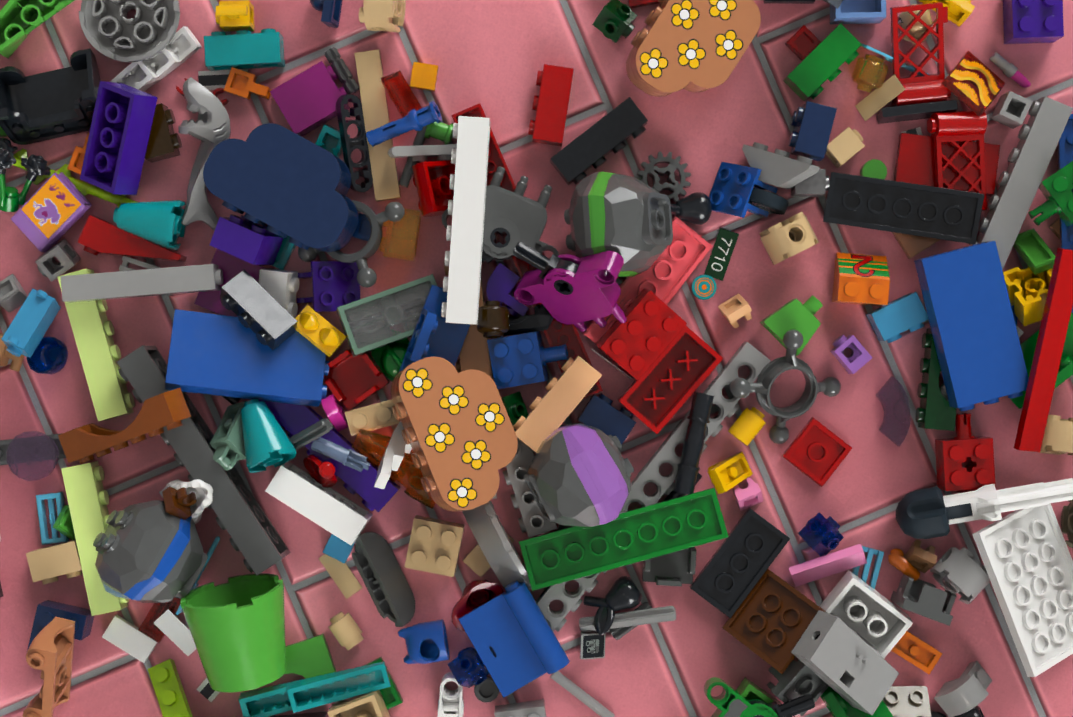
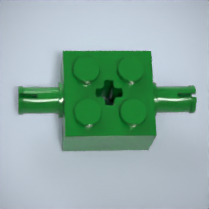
[1028,161,1073,227]

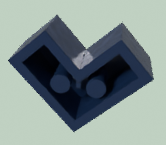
[788,101,837,161]
[27,600,94,651]

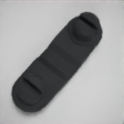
[504,304,553,336]

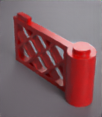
[890,2,951,107]
[927,110,987,211]

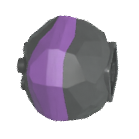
[523,423,634,527]

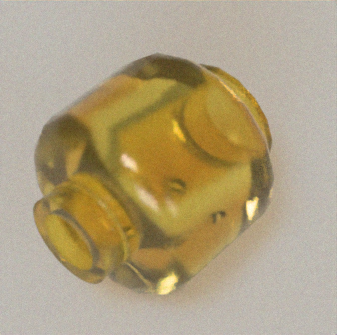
[851,54,888,93]

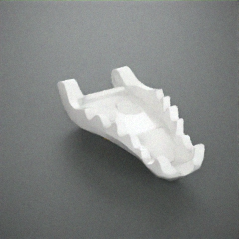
[159,479,213,524]

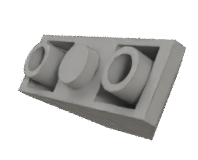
[742,142,820,189]

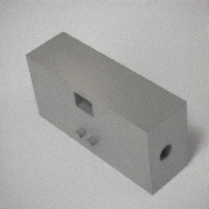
[791,610,899,715]

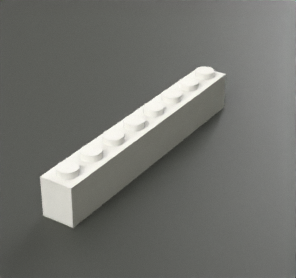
[441,116,491,325]

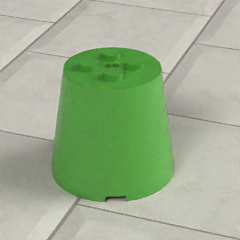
[180,573,286,692]

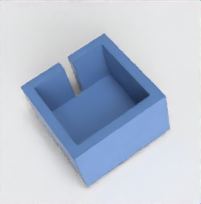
[830,0,886,24]

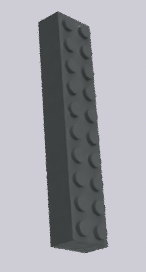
[117,345,291,576]

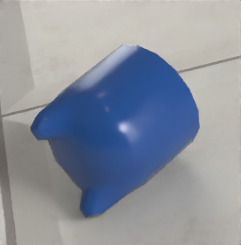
[398,619,450,664]

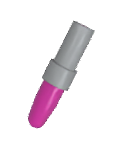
[989,52,1031,88]

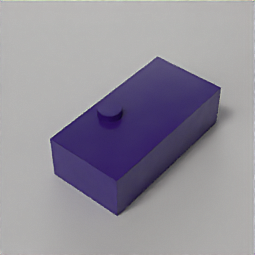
[80,81,158,195]

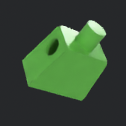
[760,295,823,356]

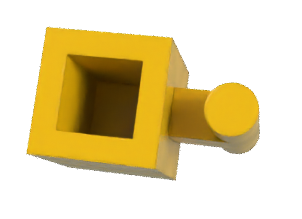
[215,0,254,32]

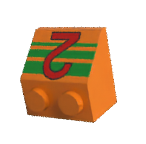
[832,252,890,306]

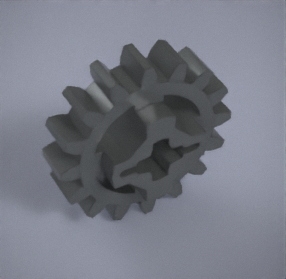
[637,152,691,203]

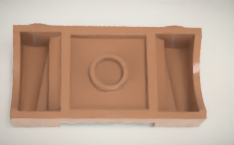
[23,617,75,717]

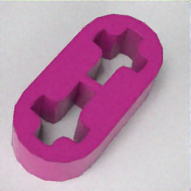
[321,394,348,432]

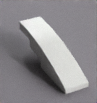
[110,26,202,92]
[374,420,412,489]

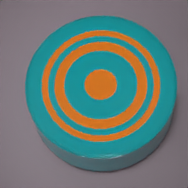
[691,275,717,300]

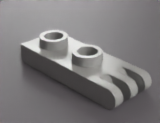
[388,144,457,162]

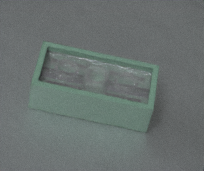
[336,274,437,357]

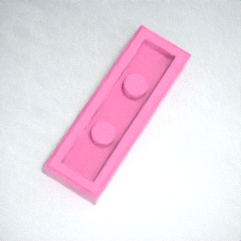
[789,544,867,587]

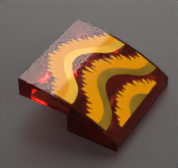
[942,50,1005,116]

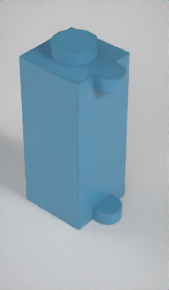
[1,289,61,358]

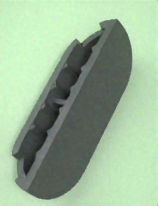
[352,532,415,627]

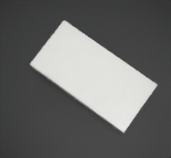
[102,615,159,663]

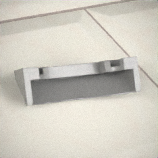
[462,500,532,591]

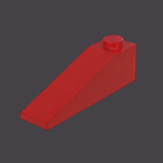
[78,215,187,262]

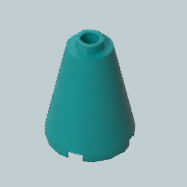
[113,200,186,250]
[241,399,297,473]

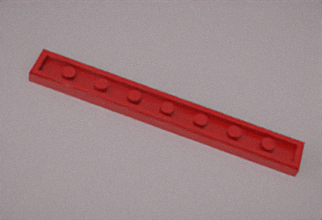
[1014,248,1073,452]

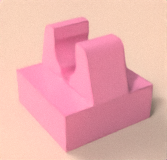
[734,478,763,511]

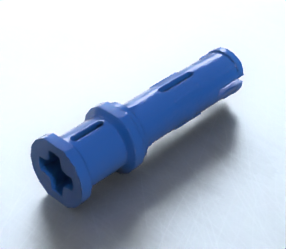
[366,101,442,147]

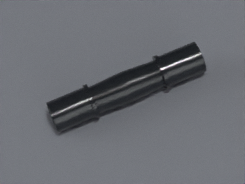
[673,392,714,495]

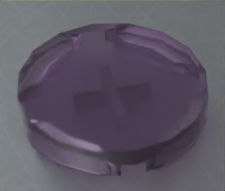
[7,431,59,481]

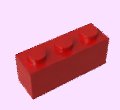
[528,64,574,147]

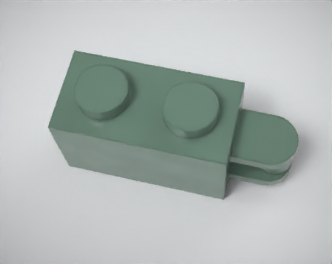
[210,401,246,471]

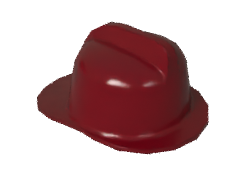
[451,579,504,631]

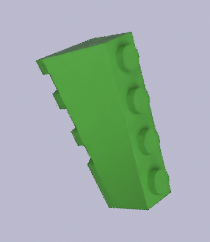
[0,0,74,58]

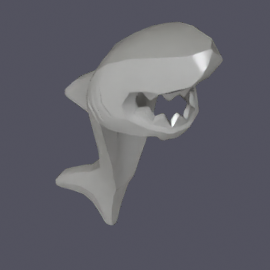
[178,77,231,231]

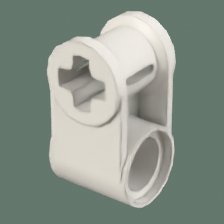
[438,672,464,717]

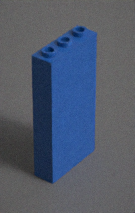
[914,241,1029,411]
[165,309,330,407]

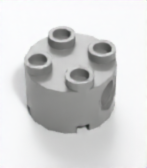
[930,547,990,604]

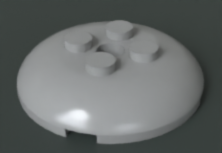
[79,0,180,62]

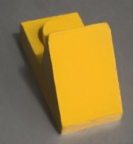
[708,452,753,494]

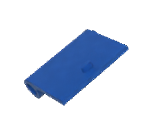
[458,580,570,698]

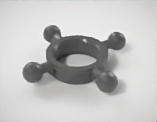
[298,200,405,288]
[730,330,841,444]

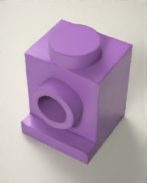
[830,334,873,374]

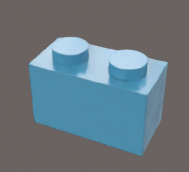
[866,292,928,343]

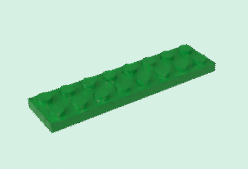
[519,488,728,591]

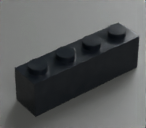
[550,97,648,185]

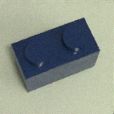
[578,393,636,445]

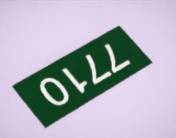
[704,228,739,281]

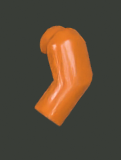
[888,548,920,581]

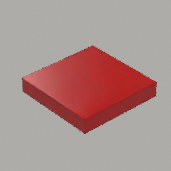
[782,417,852,487]

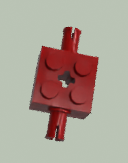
[935,413,996,493]

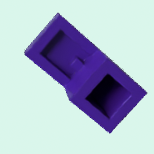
[486,263,529,318]

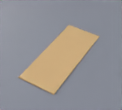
[855,74,905,121]
[319,554,362,599]

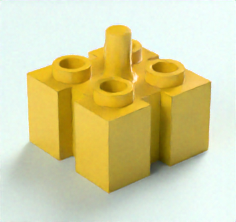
[1003,267,1053,326]

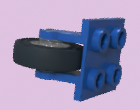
[709,162,789,218]

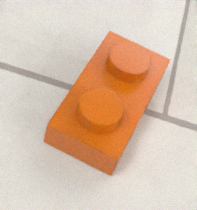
[891,631,942,674]

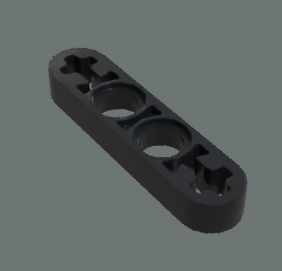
[336,94,373,192]

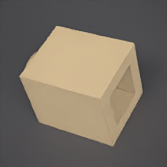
[825,127,865,168]

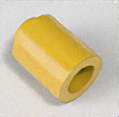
[728,407,766,446]

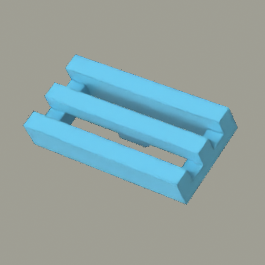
[36,492,69,545]
[852,546,884,589]

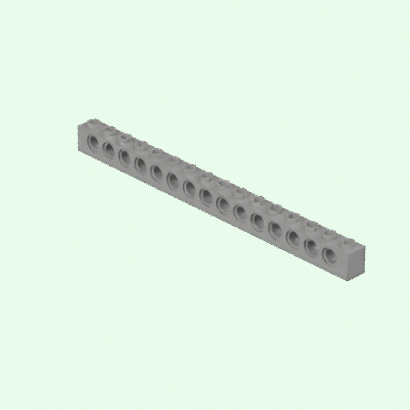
[536,342,771,632]

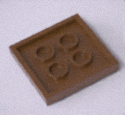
[722,569,827,674]

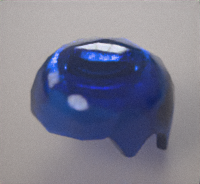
[27,337,68,375]

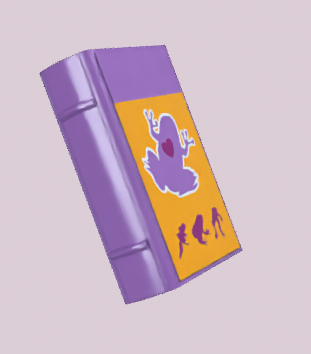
[11,172,92,253]

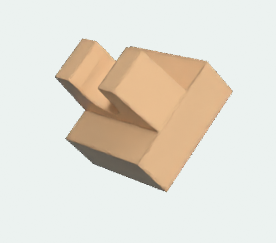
[718,293,752,328]

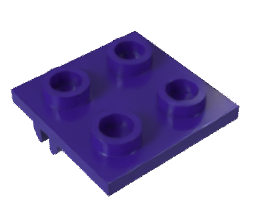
[296,261,360,312]

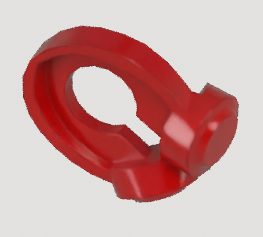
[303,455,338,488]

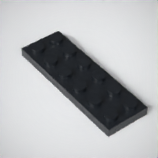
[823,172,984,244]

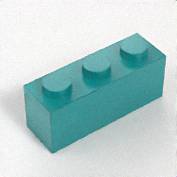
[204,29,285,71]

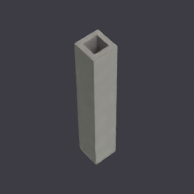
[60,264,224,303]

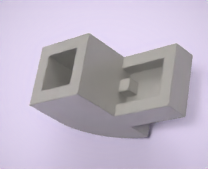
[934,661,992,717]

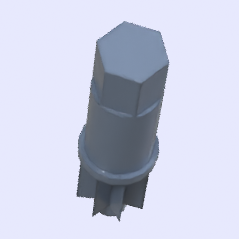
[311,437,371,472]

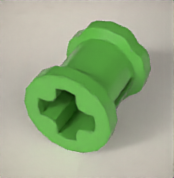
[425,122,453,144]

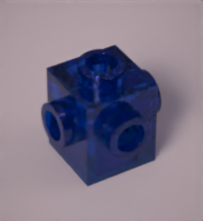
[798,513,844,557]
[448,647,490,688]

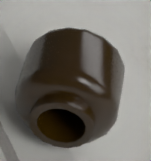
[477,300,510,338]

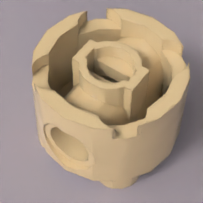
[359,0,406,32]
[759,212,819,265]
[1039,415,1073,455]

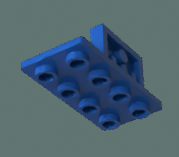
[398,285,470,373]

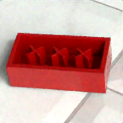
[618,325,723,434]

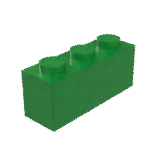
[783,23,862,101]

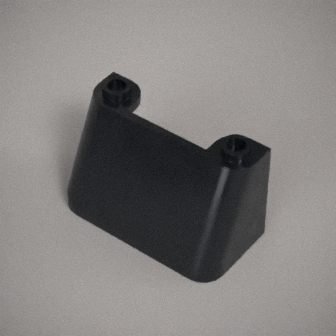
[0,48,101,145]

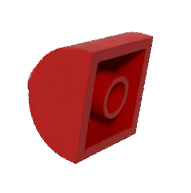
[412,160,455,217]

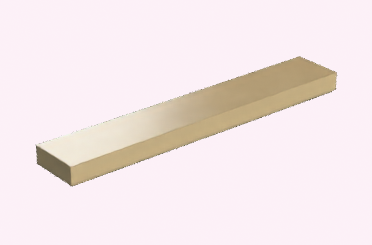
[354,49,401,201]

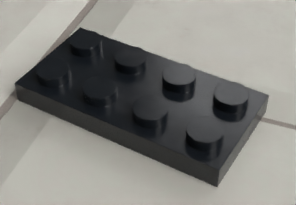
[690,508,790,618]

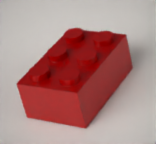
[595,288,687,381]

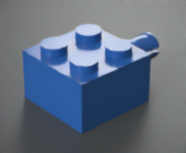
[487,331,568,389]

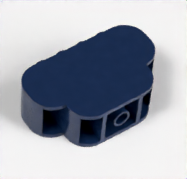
[203,123,359,252]

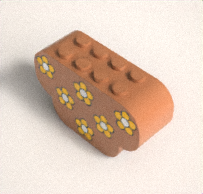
[626,0,761,97]
[391,356,518,512]

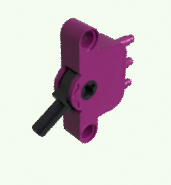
[513,242,627,332]

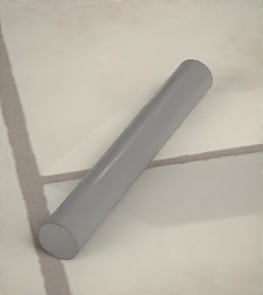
[550,671,615,717]

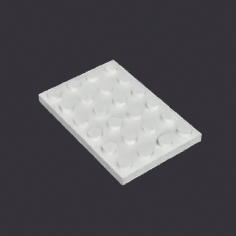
[972,503,1073,677]

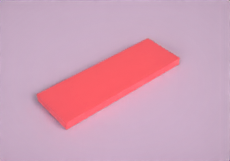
[582,215,713,344]

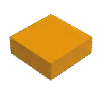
[410,62,439,92]

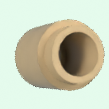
[328,611,364,650]

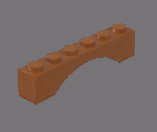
[58,388,191,465]

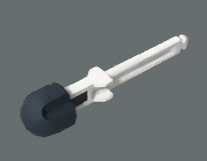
[896,478,1073,539]

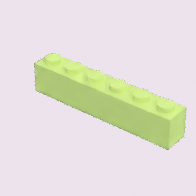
[57,268,135,421]
[61,461,129,616]

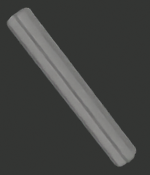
[579,606,677,632]

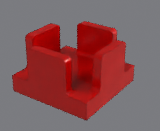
[324,349,390,411]

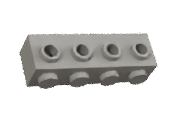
[503,438,557,537]

